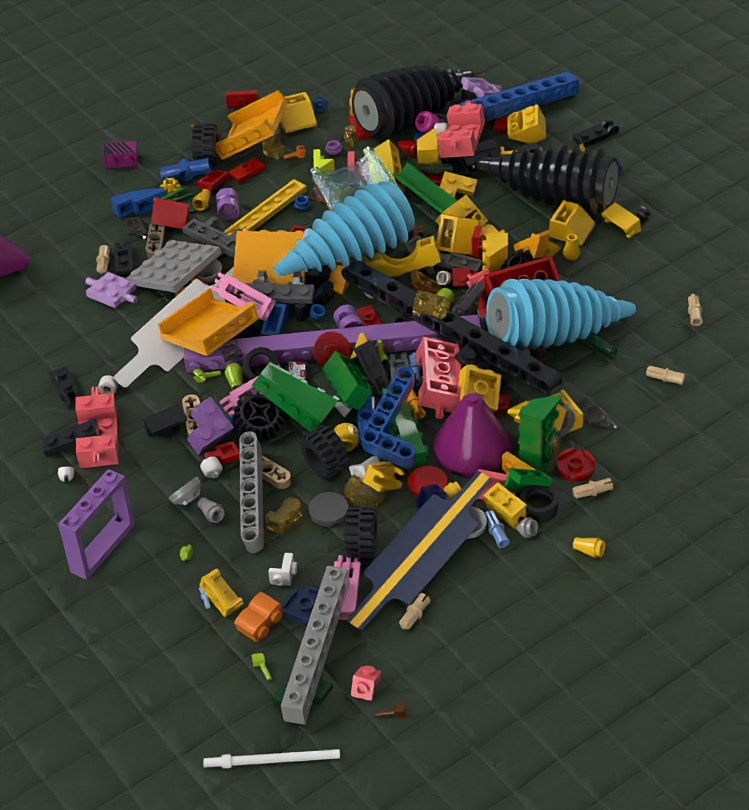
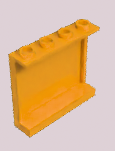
[216,90,288,160]
[233,230,306,297]
[158,288,259,356]

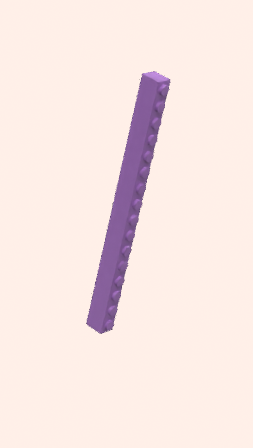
[184,315,481,373]

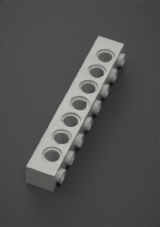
[281,566,350,725]

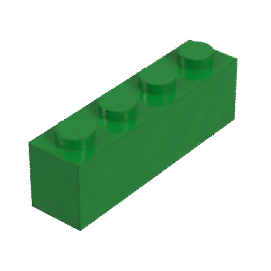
[322,351,372,411]
[252,362,340,432]
[382,388,429,470]
[518,395,562,472]

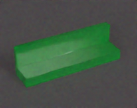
[392,163,458,213]

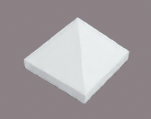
[335,402,353,417]

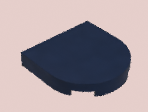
[281,586,319,627]

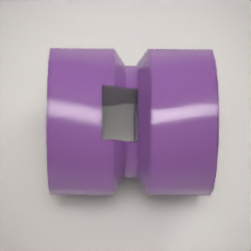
[216,188,239,220]
[333,305,364,329]

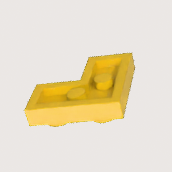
[440,171,477,198]

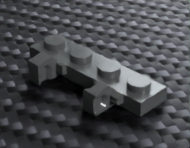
[182,216,242,258]
[240,270,315,304]

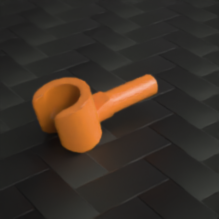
[283,145,306,159]

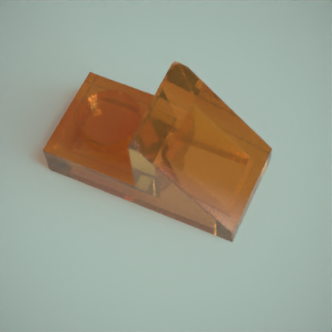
[410,269,441,300]

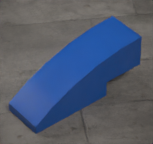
[111,188,166,218]
[260,303,293,336]

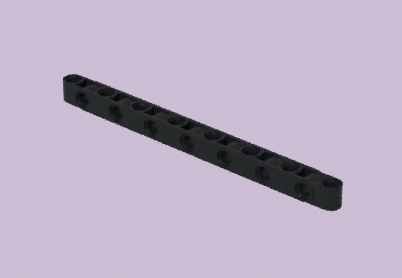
[341,260,562,395]

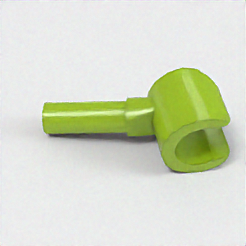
[377,340,389,364]
[193,368,221,383]
[252,653,272,681]

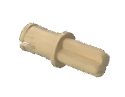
[96,245,110,275]
[688,294,703,326]
[646,366,685,385]
[572,478,613,499]
[399,593,431,630]

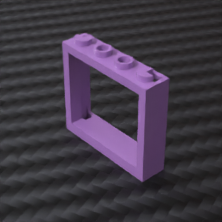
[58,469,135,580]

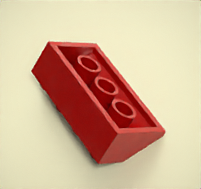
[484,256,560,301]

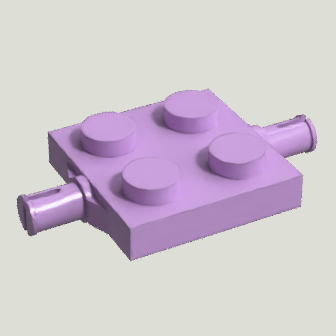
[460,77,502,98]
[85,272,138,308]

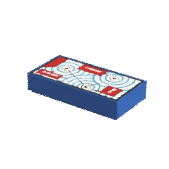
[288,361,307,380]

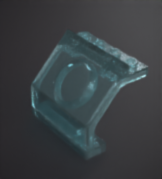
[310,146,399,211]

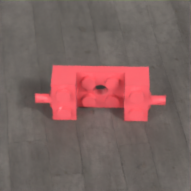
[437,100,485,158]
[416,336,461,419]
[76,386,119,468]

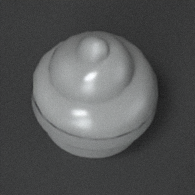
[516,517,538,538]

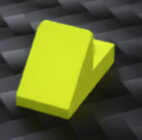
[314,149,335,183]

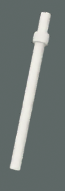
[204,749,340,769]

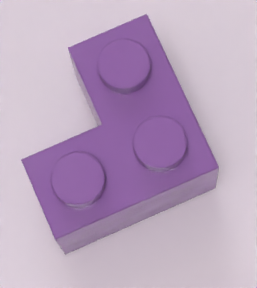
[187,397,234,455]

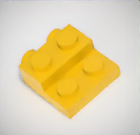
[458,365,501,412]

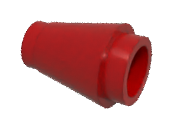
[397,139,417,157]

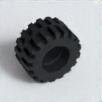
[191,123,220,165]
[300,425,349,480]
[344,506,377,558]

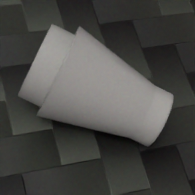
[198,497,225,523]

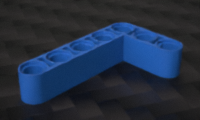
[361,366,415,468]

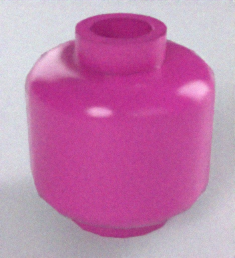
[415,111,439,133]

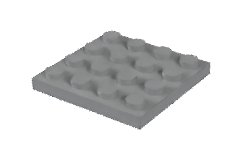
[125,240,222,293]

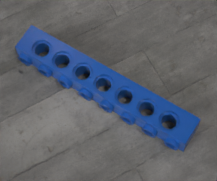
[459,72,579,121]

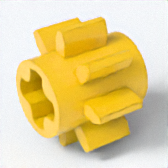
[160,178,181,199]

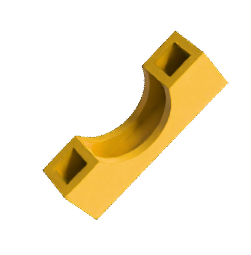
[366,236,441,277]

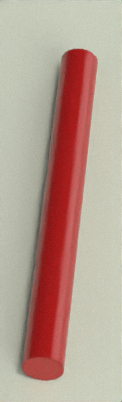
[478,293,486,316]

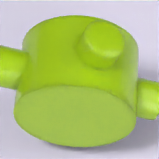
[180,544,193,561]

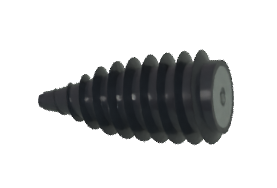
[352,65,475,138]
[477,144,619,215]

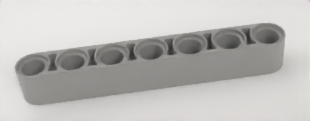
[239,432,264,553]

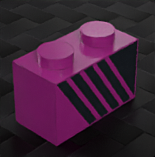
[103,141,139,168]

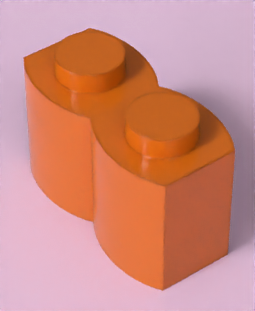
[234,592,283,642]

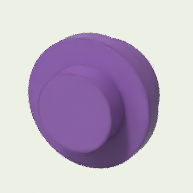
[325,140,342,155]

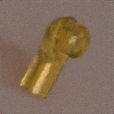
[344,124,356,148]

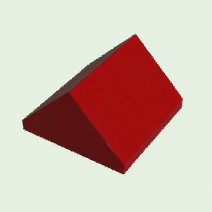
[151,198,190,229]

